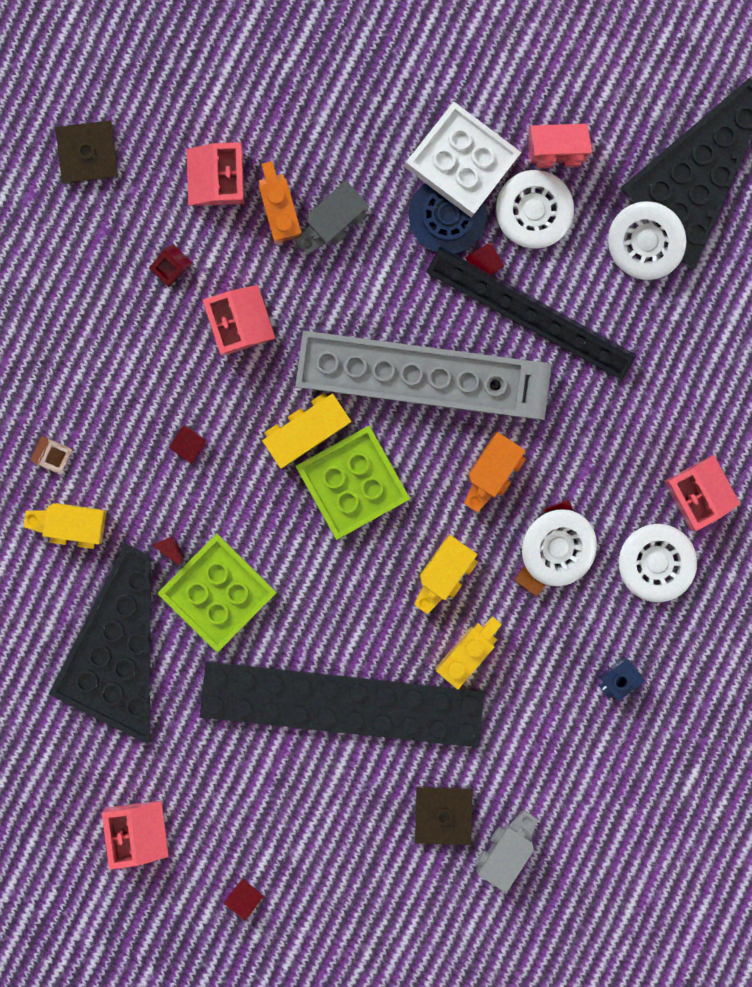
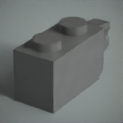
[296,180,369,255]

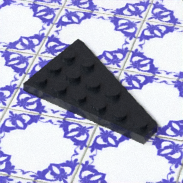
[620,78,752,272]
[49,543,151,744]

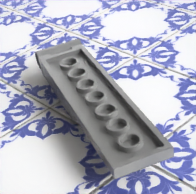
[296,331,552,420]

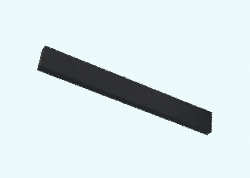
[426,246,636,380]

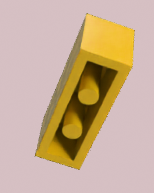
[262,393,351,469]

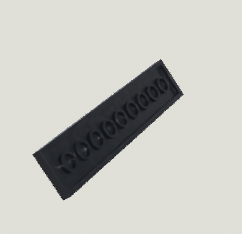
[199,661,485,748]

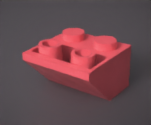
[528,124,592,168]
[186,142,245,206]
[203,285,276,356]
[664,455,740,531]
[102,800,169,870]

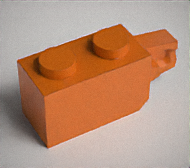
[259,161,302,245]
[464,432,526,512]

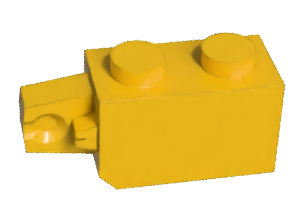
[24,503,107,549]
[414,534,478,614]
[435,616,502,689]

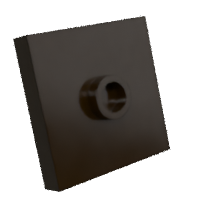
[55,120,119,184]
[415,786,473,845]

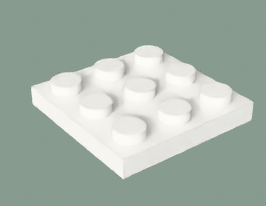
[404,102,521,218]

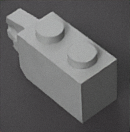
[475,810,538,893]

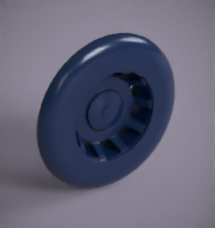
[409,183,487,254]

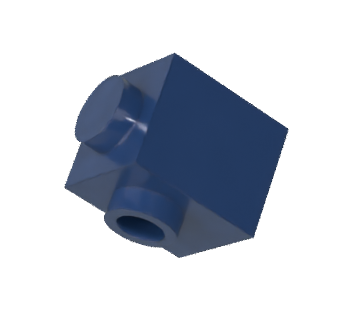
[598,656,645,701]

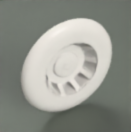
[496,170,574,249]
[608,202,686,280]
[522,510,597,586]
[619,524,697,602]

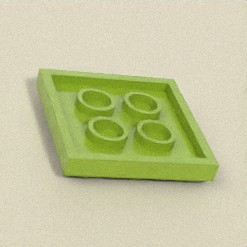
[296,425,410,540]
[157,533,277,653]

